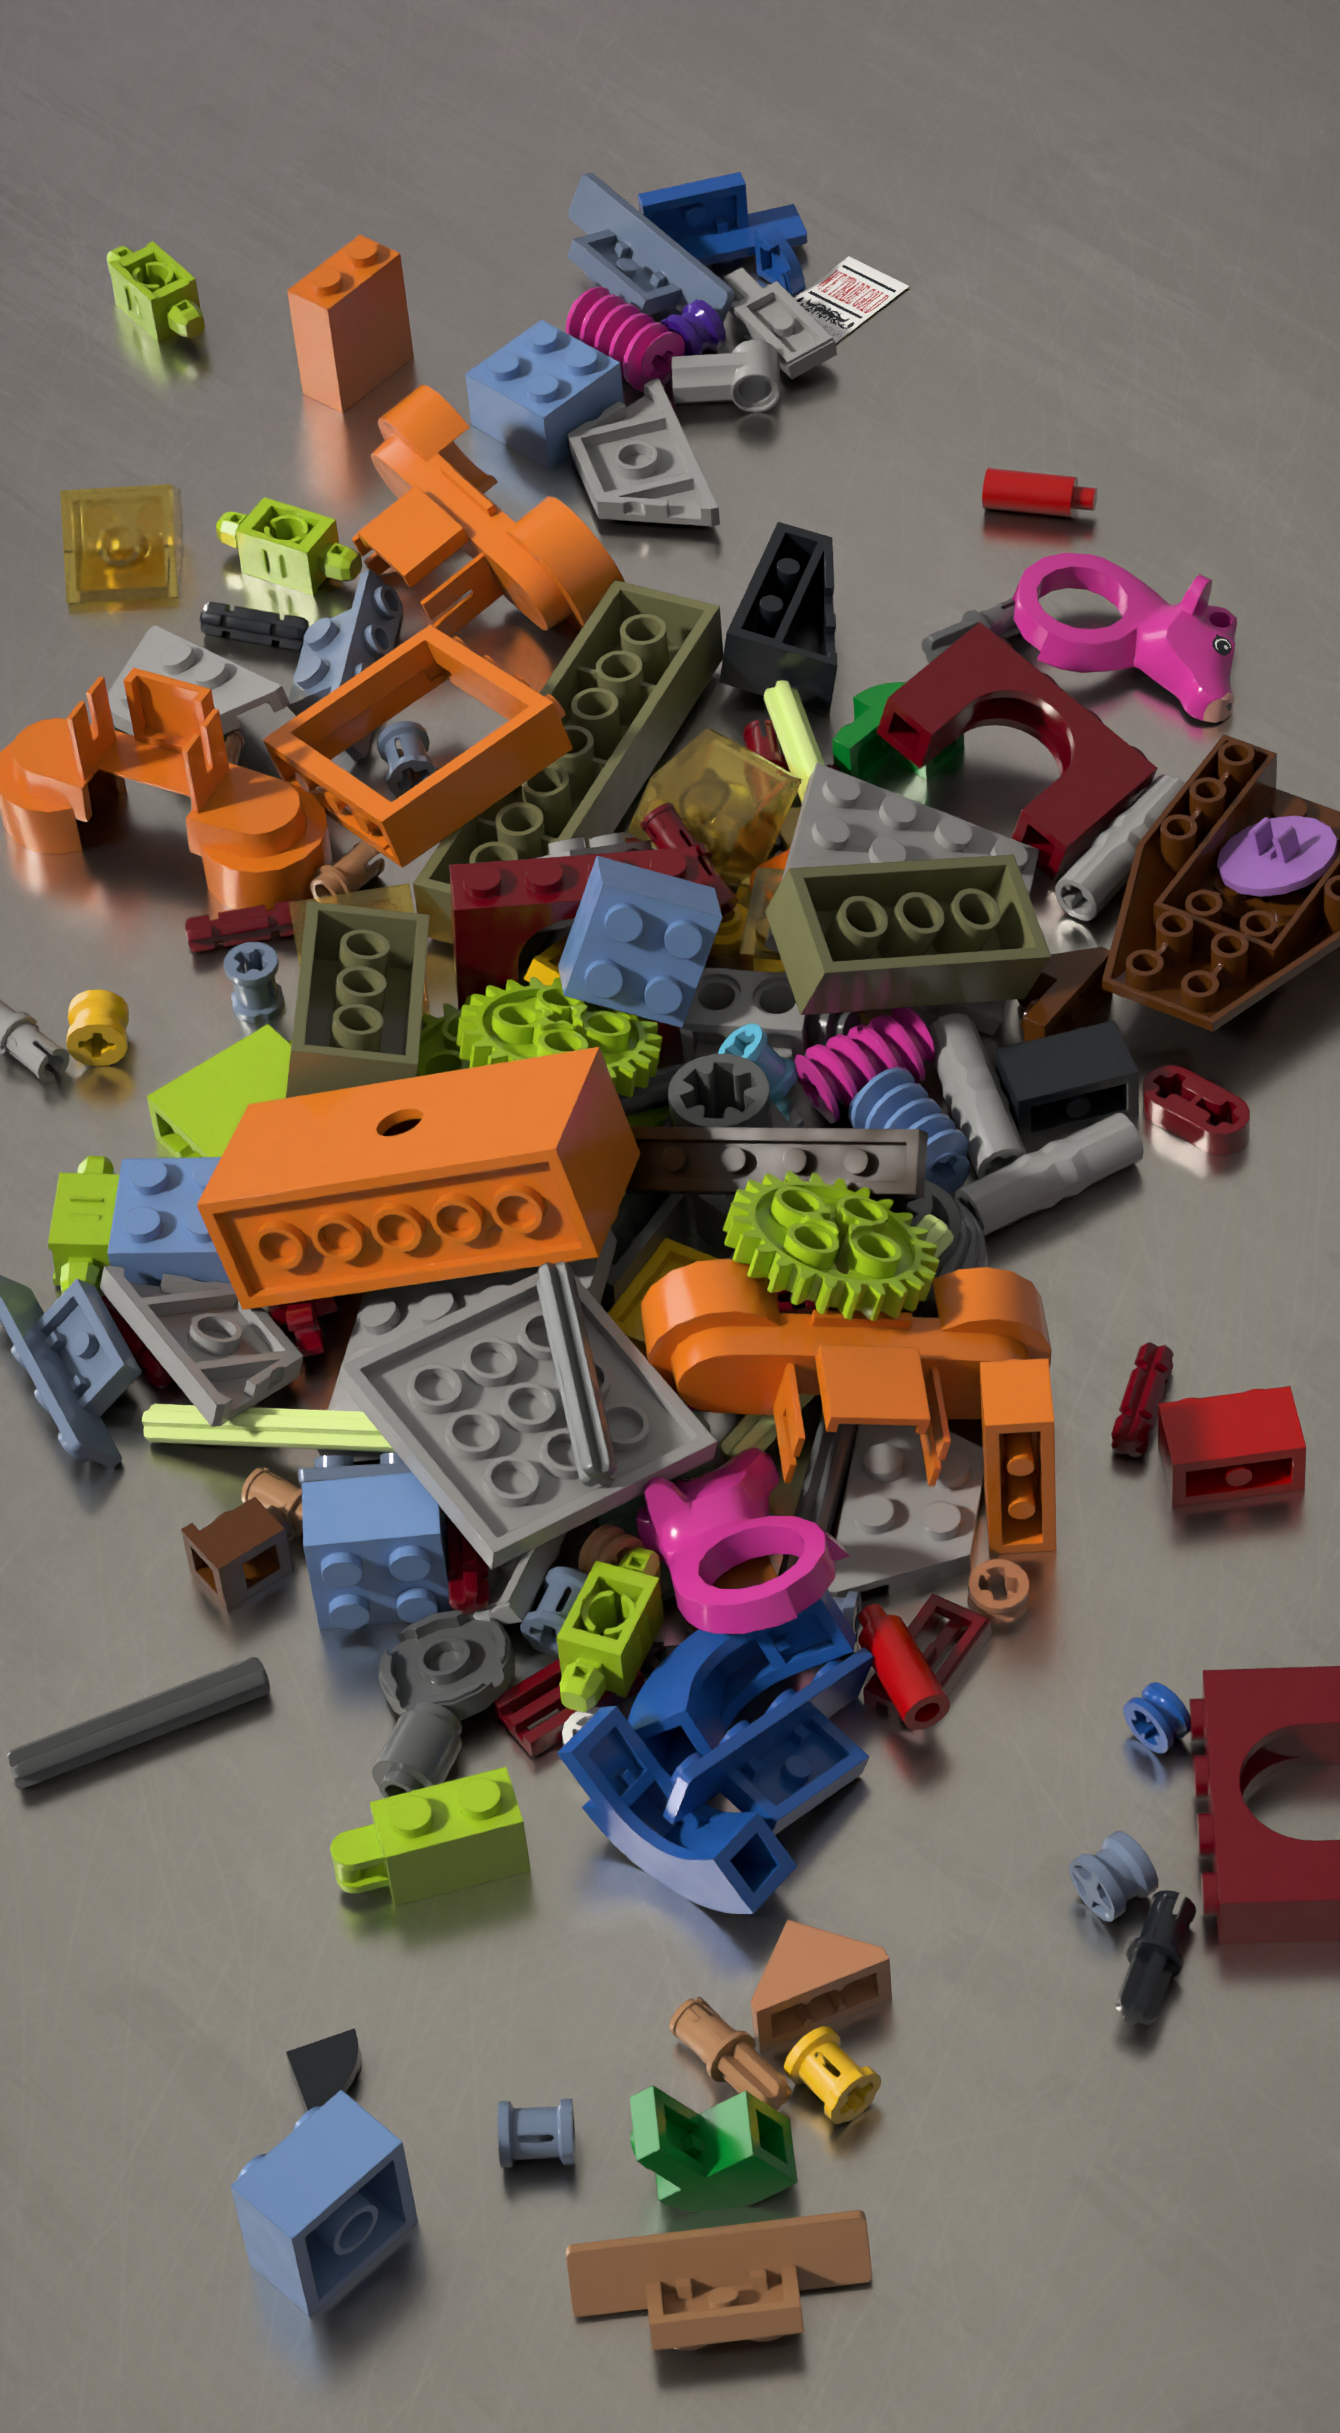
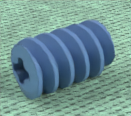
[848,1067,970,1195]

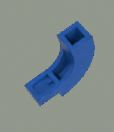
[628,1589,856,1776]
[557,1706,797,1914]

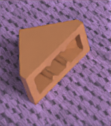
[751,1920,892,2052]

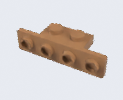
[566,2210,872,2351]

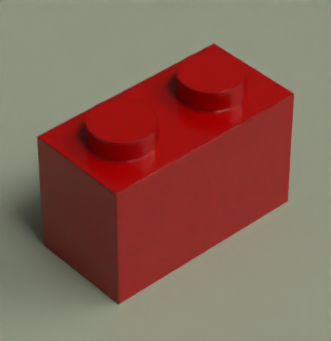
[1158,1386,1306,1508]

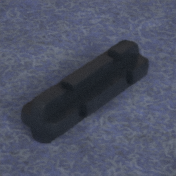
[200,601,309,651]

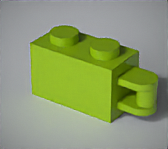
[330,1767,531,1906]

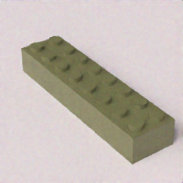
[413,580,723,965]

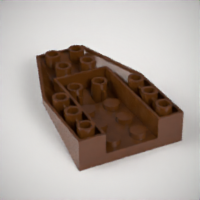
[1102,734,1340,1032]

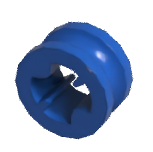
[1123,1682,1191,1753]

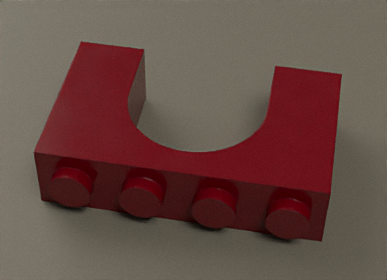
[876,622,1158,881]
[449,847,701,1010]
[1189,1666,1340,1944]

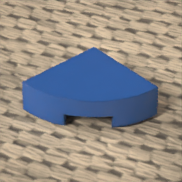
[754,222,806,297]

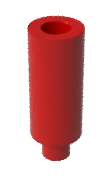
[982,468,1097,518]
[858,1604,950,1730]

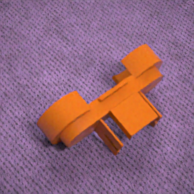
[351,385,625,637]
[0,667,333,910]
[641,1259,1052,1487]

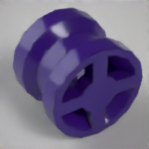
[660,299,726,356]

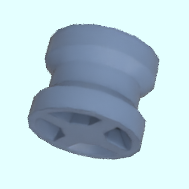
[1069,1831,1159,1922]

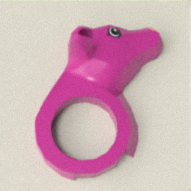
[1012,553,1237,723]
[636,1447,850,1634]

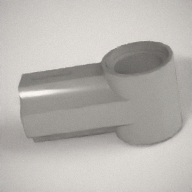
[672,339,780,413]

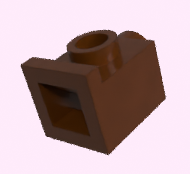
[181,1497,293,1611]

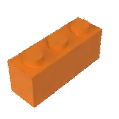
[980,1358,1057,1555]

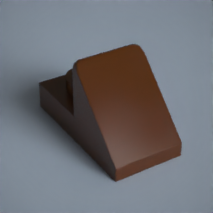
[1017,947,1113,1042]

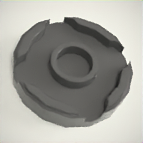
[379,1610,516,1721]

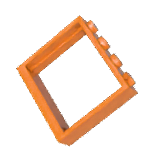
[263,625,573,868]

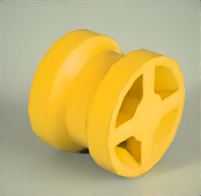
[66,989,130,1067]

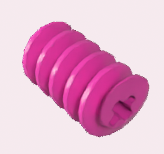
[565,286,685,392]
[794,1007,935,1124]

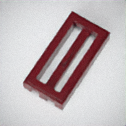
[863,1593,992,1731]
[492,1632,645,1758]

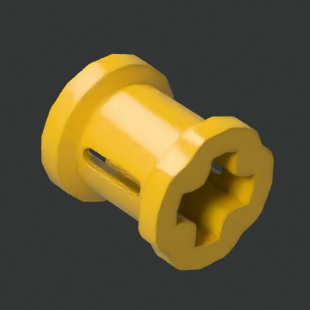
[784,2026,881,2124]

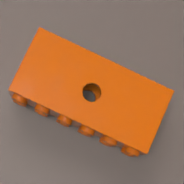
[197,1047,640,1310]

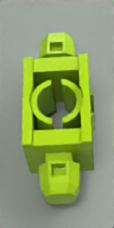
[107,241,205,343]
[216,497,362,596]
[48,1156,120,1294]
[556,1547,664,1713]

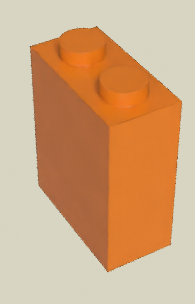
[287,234,414,414]

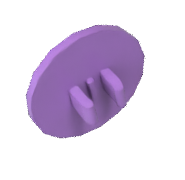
[1217,816,1339,897]

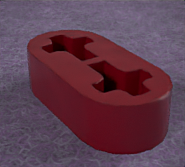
[1143,1065,1250,1156]

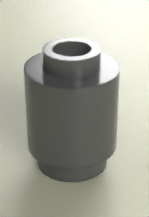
[372,1702,462,1798]

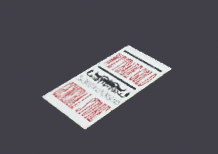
[744,256,910,344]

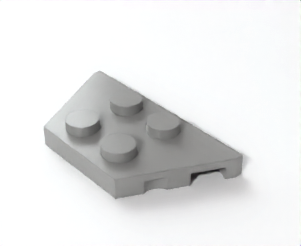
[567,379,720,527]
[108,625,290,736]
[100,1266,303,1427]
[828,1424,984,1598]

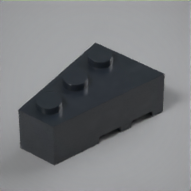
[719,522,838,715]

